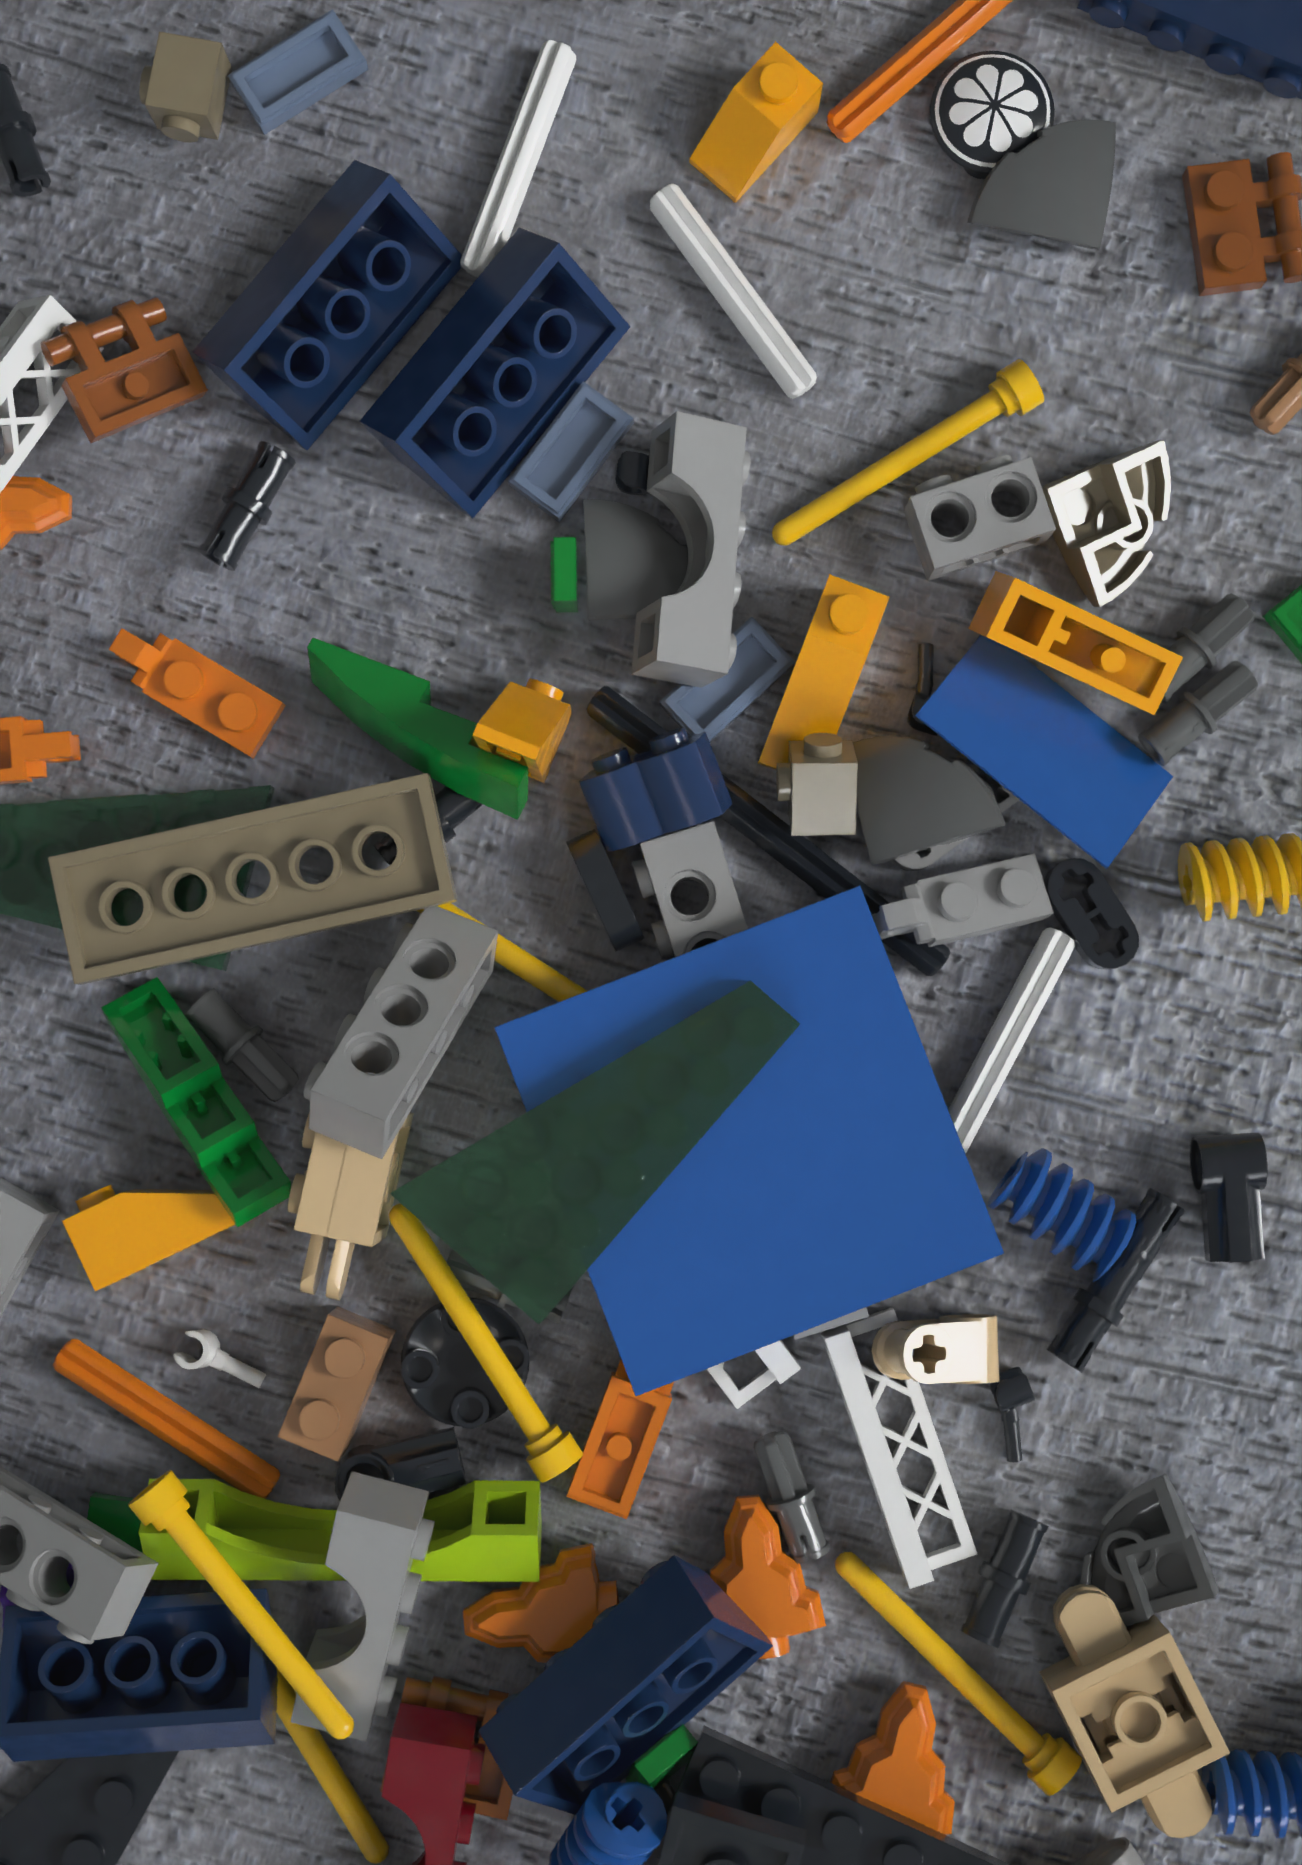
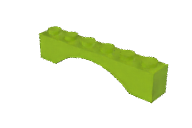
[139,1479,542,1582]

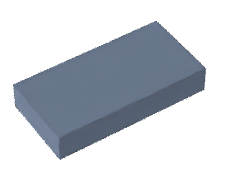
[227,9,369,135]
[508,381,634,523]
[659,617,795,742]

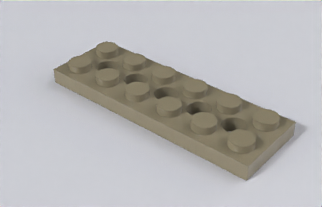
[48,773,457,985]

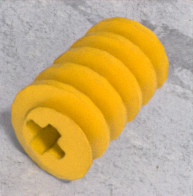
[1178,833,1302,922]

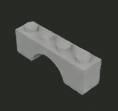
[632,411,751,688]
[291,1471,435,1742]

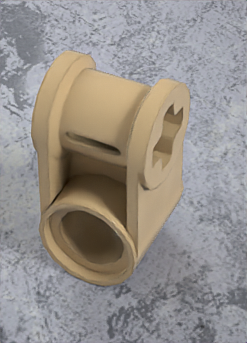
[872,1314,999,1384]

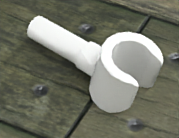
[173,1329,266,1388]

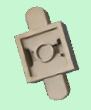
[288,1072,414,1301]
[1039,1584,1230,1838]

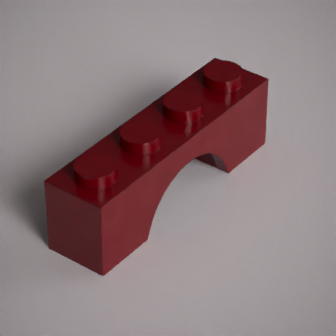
[381,1703,486,1865]

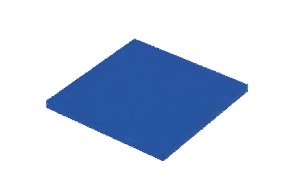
[494,886,1004,1396]

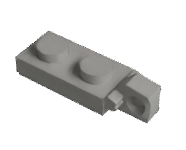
[872,853,1054,947]

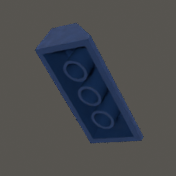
[1077,0,1302,99]
[192,160,462,450]
[359,227,630,519]
[478,1555,773,1815]
[0,1588,278,1762]

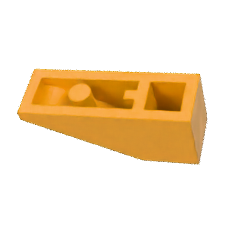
[968,571,1183,715]
[758,574,890,770]
[472,678,572,783]
[62,1185,280,1291]

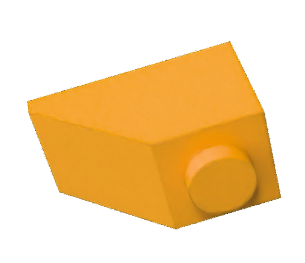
[689,41,823,203]

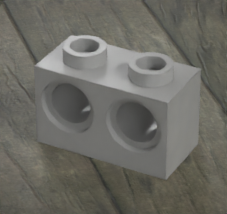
[904,455,1056,581]

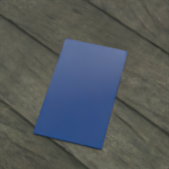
[915,635,1173,869]

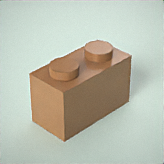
[277,1307,396,1462]

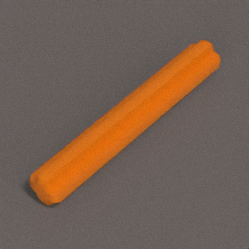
[826,0,1013,143]
[53,1339,280,1499]

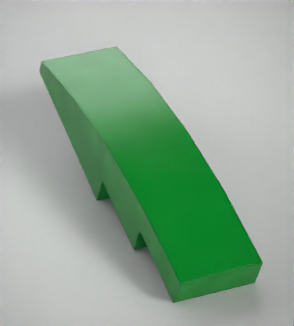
[307,638,528,820]
[101,977,292,1228]

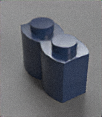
[579,727,732,852]

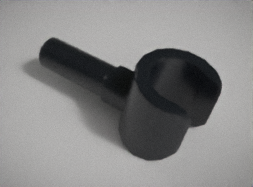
[615,451,652,495]
[907,643,938,736]
[990,1367,1035,1463]

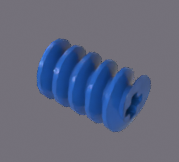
[987,1148,1136,1282]
[1202,1749,1302,1839]
[549,1782,667,1865]

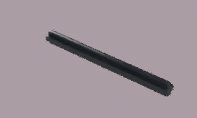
[586,686,951,976]

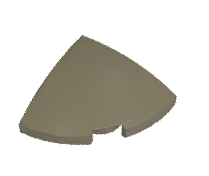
[1042,440,1171,607]

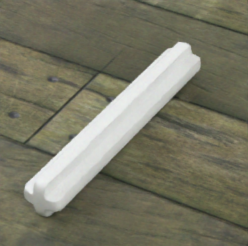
[460,40,577,277]
[650,184,817,399]
[948,927,1075,1154]

